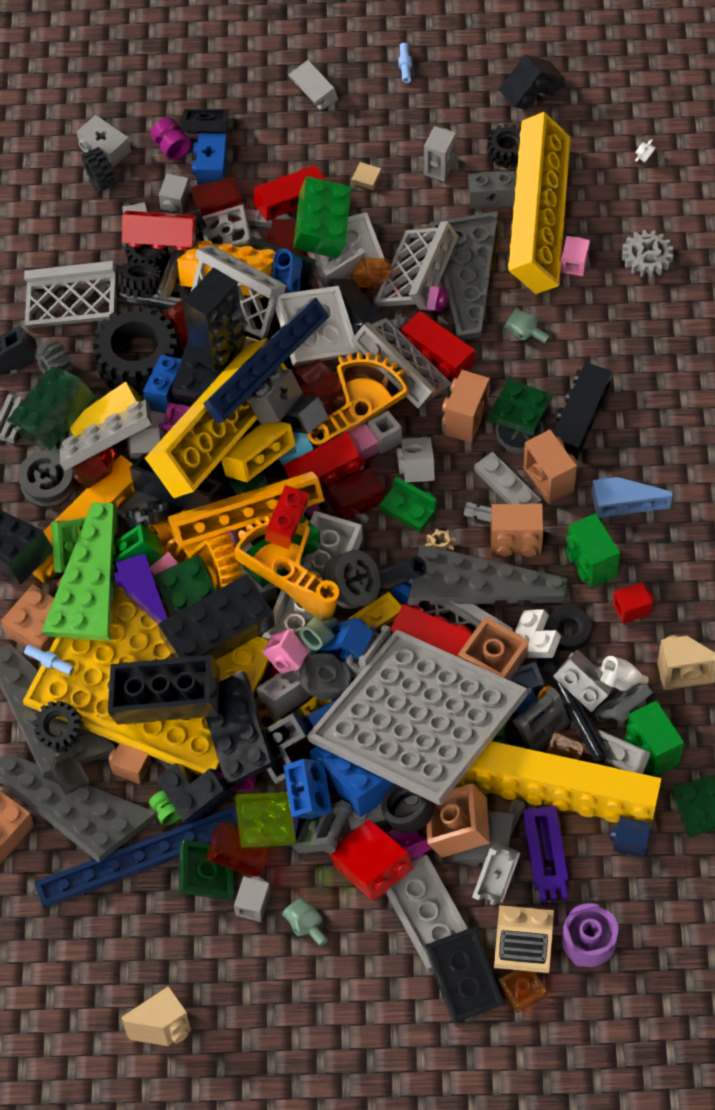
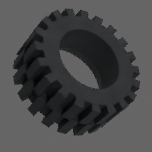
[92,307,180,396]

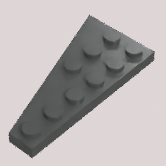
[430,211,498,340]
[407,545,567,605]
[0,644,117,778]
[0,753,156,863]

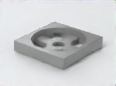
[202,204,252,247]

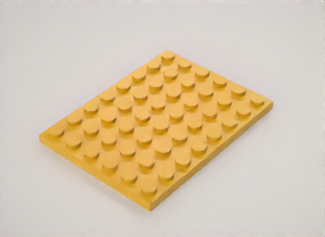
[23,581,270,776]

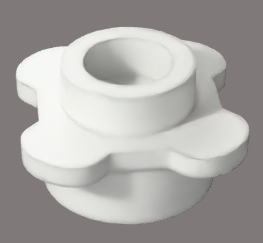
[635,139,656,162]

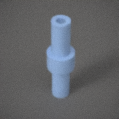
[398,43,412,83]
[24,644,74,676]

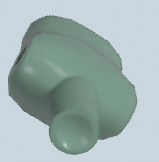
[504,307,549,344]
[299,617,337,651]
[282,897,328,946]

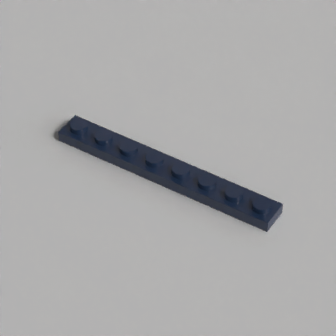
[203,297,330,424]
[34,807,244,909]

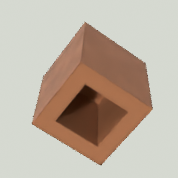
[108,743,152,785]

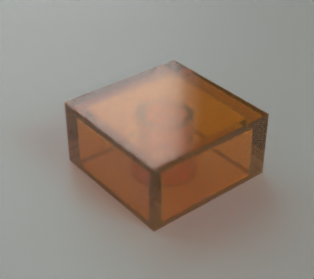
[350,258,392,289]
[546,731,586,761]
[499,970,547,1013]

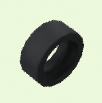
[381,784,435,833]

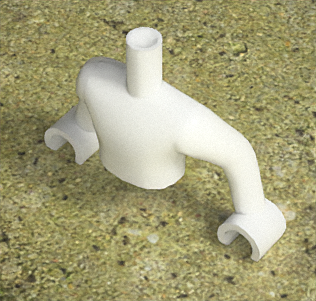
[569,652,649,691]

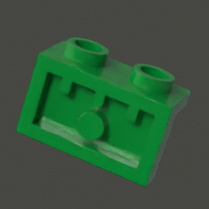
[379,477,437,533]

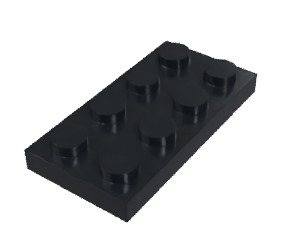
[205,670,276,787]

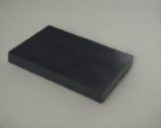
[424,927,505,1024]

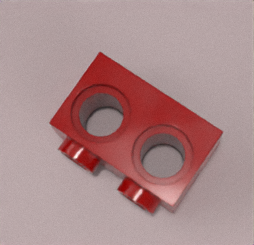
[265,485,309,550]

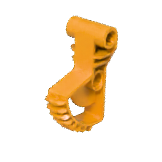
[307,352,409,447]
[147,509,244,591]
[235,516,339,620]

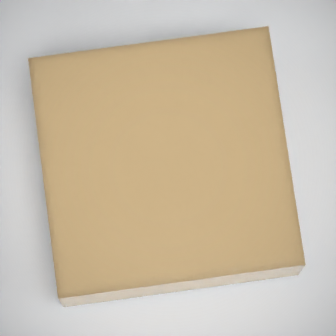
[352,162,381,190]

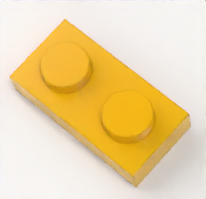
[348,592,402,632]

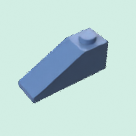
[592,477,672,518]

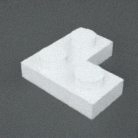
[514,610,561,658]

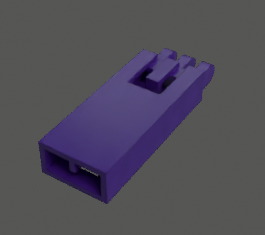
[522,806,568,903]

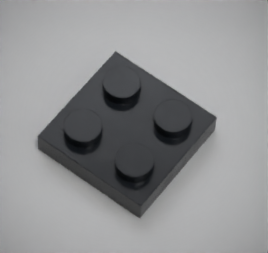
[181,109,229,134]

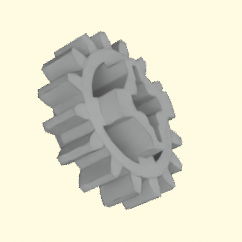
[622,230,673,277]

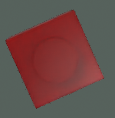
[613,582,654,624]

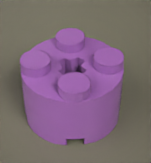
[562,903,618,967]

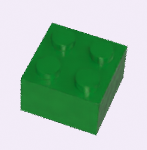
[565,513,620,589]
[625,700,684,777]

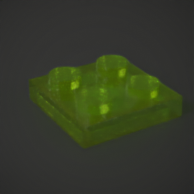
[235,792,296,848]

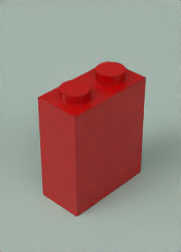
[329,819,414,901]

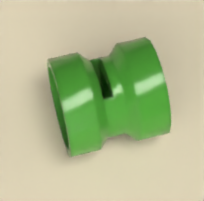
[149,790,181,826]

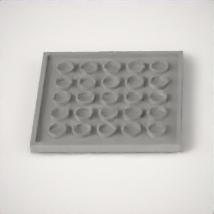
[307,630,528,805]

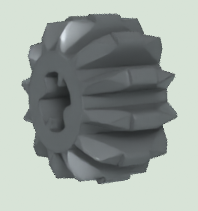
[35,340,73,383]

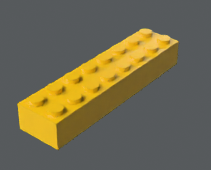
[508,112,570,294]
[145,338,287,498]
[454,741,661,827]

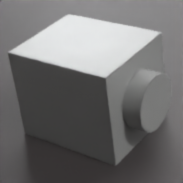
[159,174,190,214]
[368,411,402,455]
[234,876,271,922]

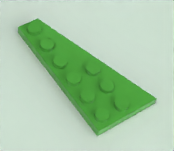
[42,503,117,641]

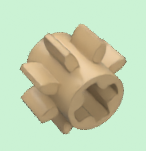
[425,529,456,552]

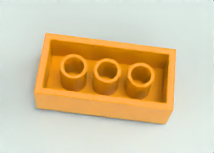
[177,240,276,298]

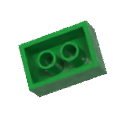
[293,176,351,258]

